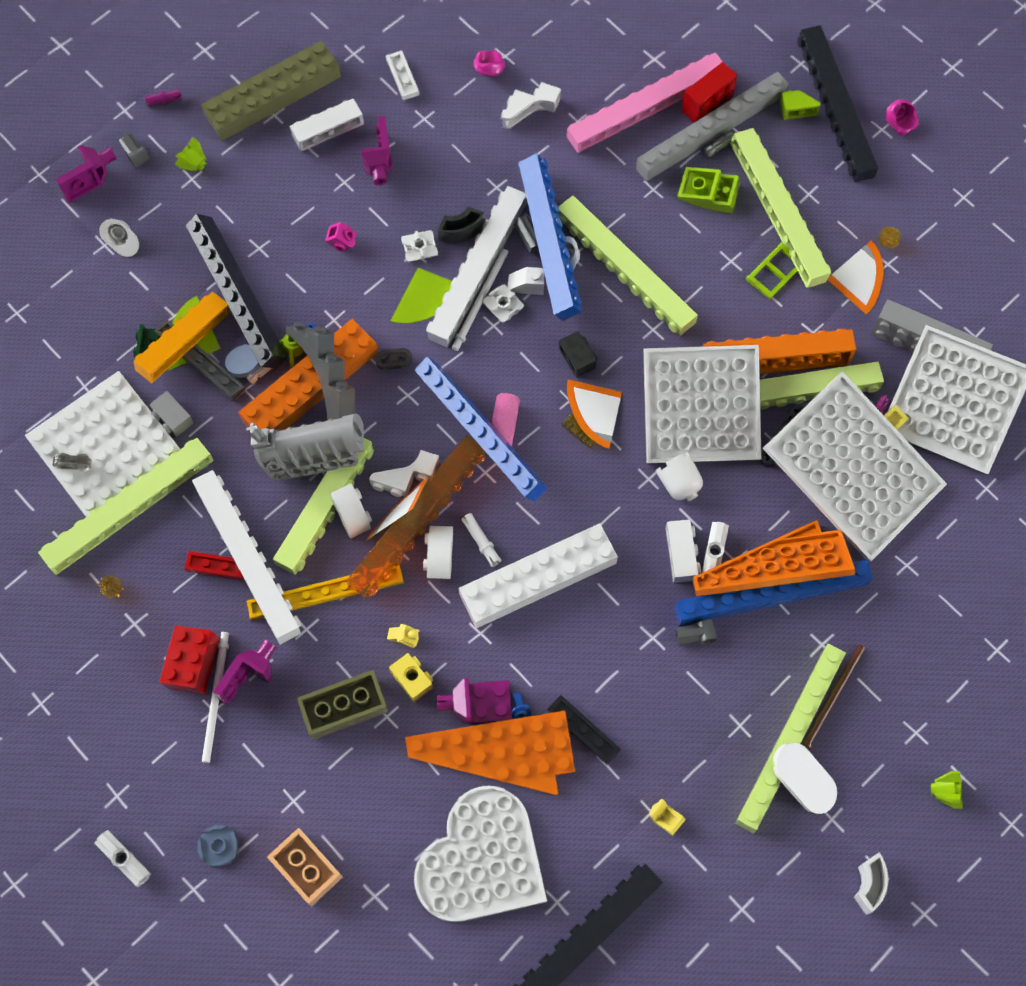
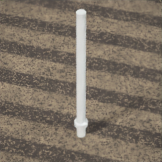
[452,249,508,351]
[202,632,230,763]

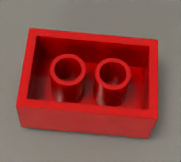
[681,62,737,123]
[159,625,220,694]

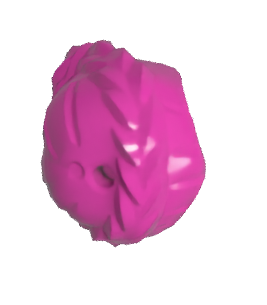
[474,50,505,77]
[886,100,919,137]

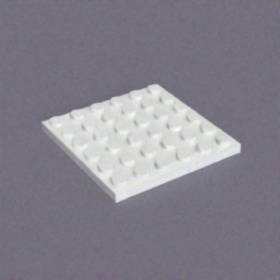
[888,325,1026,474]
[643,345,761,463]
[25,371,180,517]

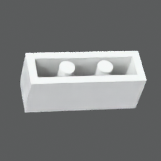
[665,520,701,583]

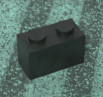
[559,331,597,378]

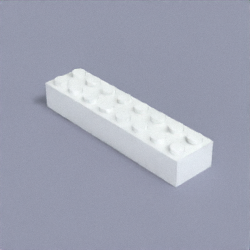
[459,523,618,629]

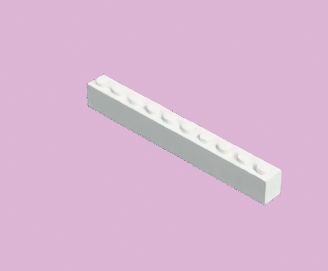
[426,186,527,348]
[192,470,302,645]

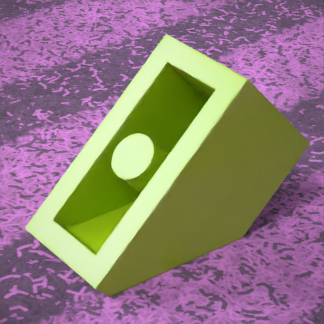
[779,90,821,120]

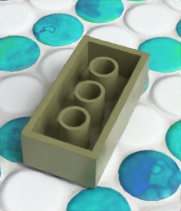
[297,670,389,740]

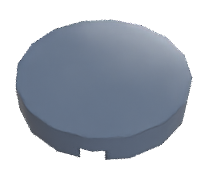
[225,345,261,378]
[197,825,239,867]

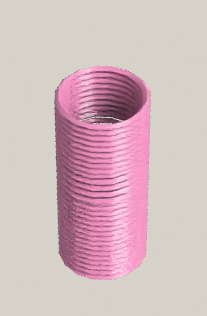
[491,393,520,447]

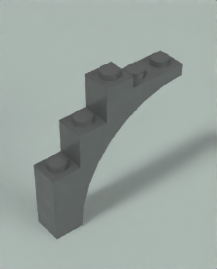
[286,322,355,421]

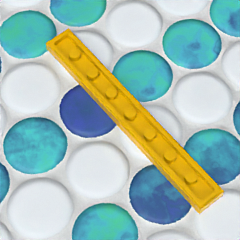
[247,563,404,621]

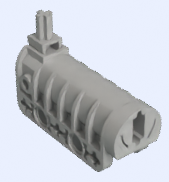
[246,413,364,481]

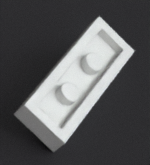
[386,51,419,100]

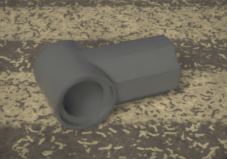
[119,133,151,168]
[675,620,717,646]

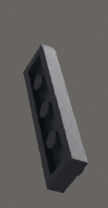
[547,695,621,765]

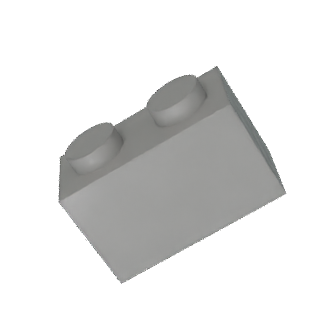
[149,391,194,437]

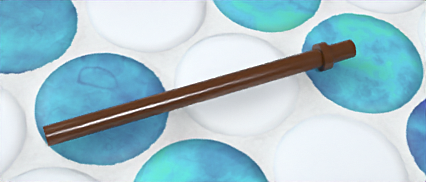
[800,645,866,750]

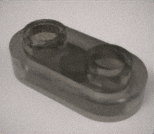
[375,348,412,370]
[52,453,92,470]

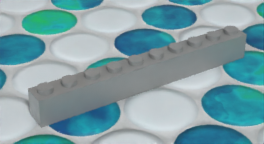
[636,72,789,182]

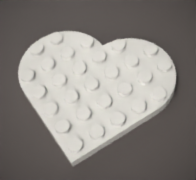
[414,786,547,922]

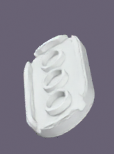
[773,743,837,814]

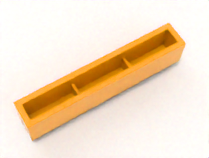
[134,291,230,384]

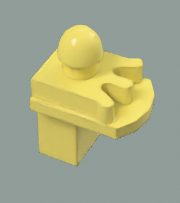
[387,624,419,648]

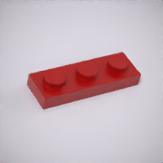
[184,551,243,580]

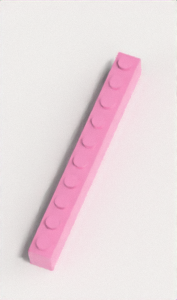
[567,52,722,153]

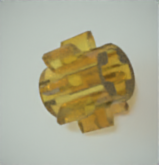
[878,226,901,250]
[97,574,124,600]

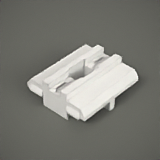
[401,230,438,262]
[482,284,524,323]

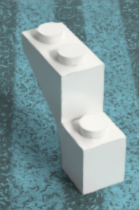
[501,82,561,129]
[369,450,440,497]

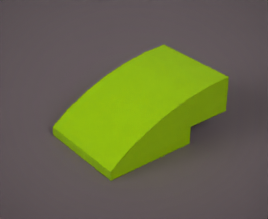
[677,167,741,213]

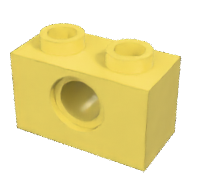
[389,653,433,702]

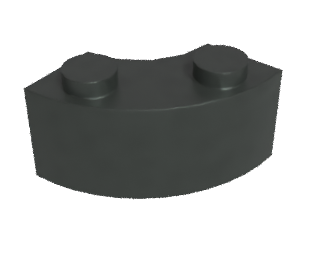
[437,207,485,243]

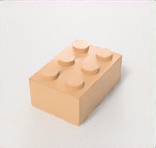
[267,828,343,907]

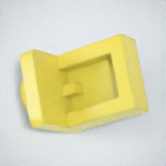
[649,799,685,836]

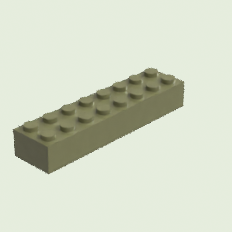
[201,40,341,141]

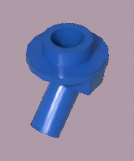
[511,692,531,719]

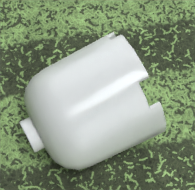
[656,452,703,501]

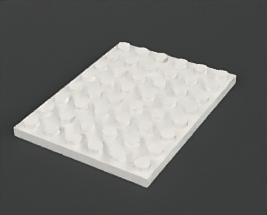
[763,372,947,562]

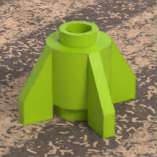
[175,137,207,172]
[279,334,305,367]
[931,771,963,809]

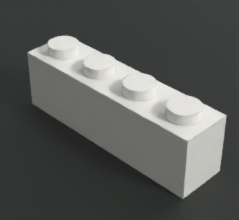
[290,98,364,152]

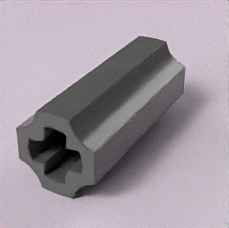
[514,215,539,254]

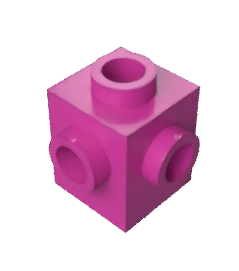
[325,222,357,252]

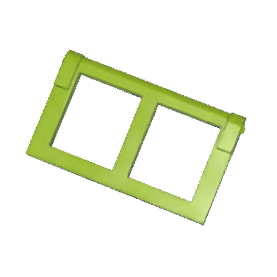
[746,242,798,300]

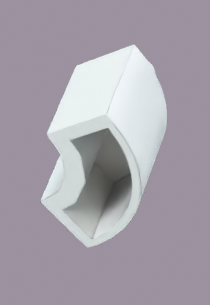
[330,484,372,539]
[423,526,453,579]
[854,853,888,915]

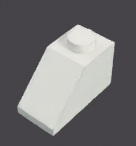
[508,267,545,295]

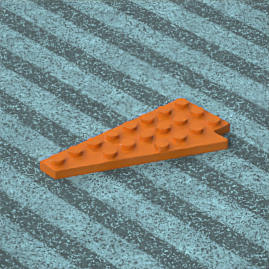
[693,520,855,596]
[405,711,575,795]

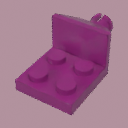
[361,116,393,186]
[55,145,117,203]
[213,639,277,705]
[437,678,512,725]

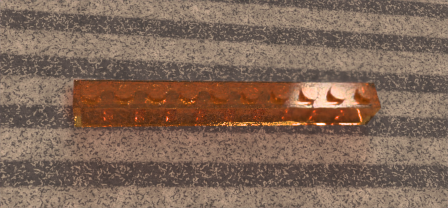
[346,434,486,600]

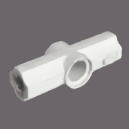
[702,522,729,573]
[95,830,151,887]

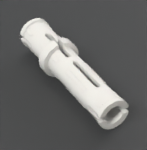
[461,513,502,567]

